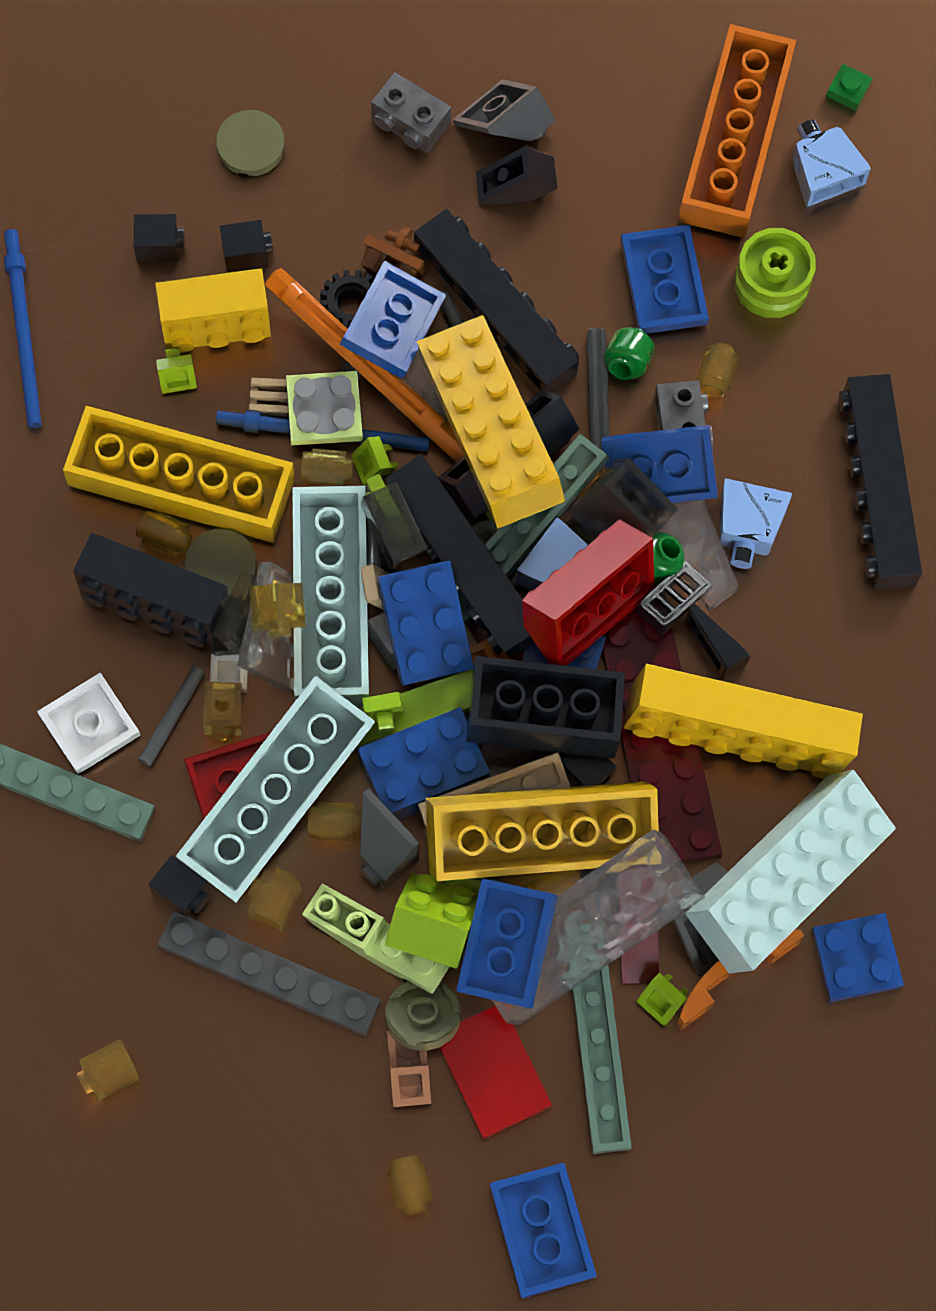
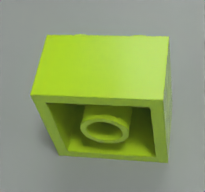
[385,872,478,969]

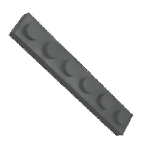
[158,911,381,1037]

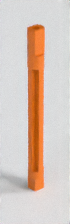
[264,268,464,462]

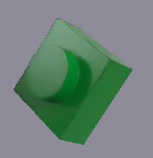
[826,63,873,111]

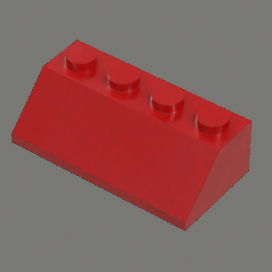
[522,520,655,666]

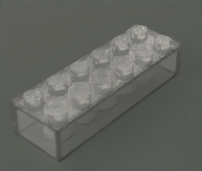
[493,829,705,1025]

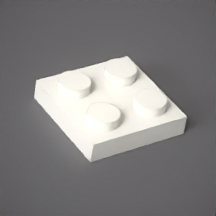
[37,673,141,775]

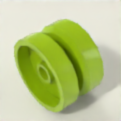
[734,228,816,318]

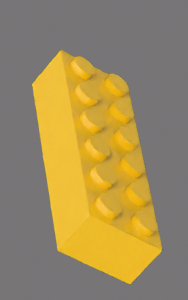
[417,315,565,529]
[63,406,295,543]
[623,664,863,779]
[425,781,660,881]

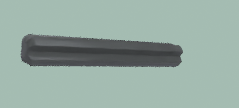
[587,328,609,450]

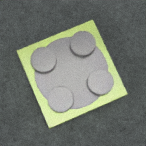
[286,371,363,446]

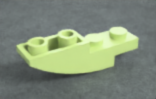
[302,884,449,994]

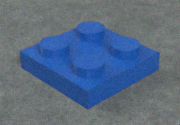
[811,913,904,1003]

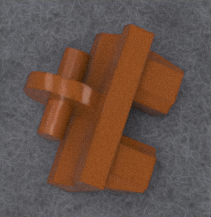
[361,226,427,278]

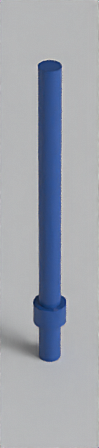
[3,229,42,428]
[216,410,429,452]

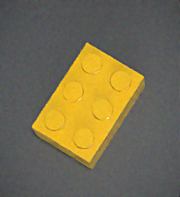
[155,268,271,353]

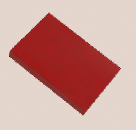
[184,731,272,820]
[439,1003,552,1140]

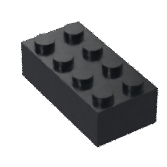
[73,532,231,648]
[466,656,625,758]

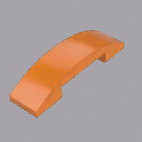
[676,929,805,1030]

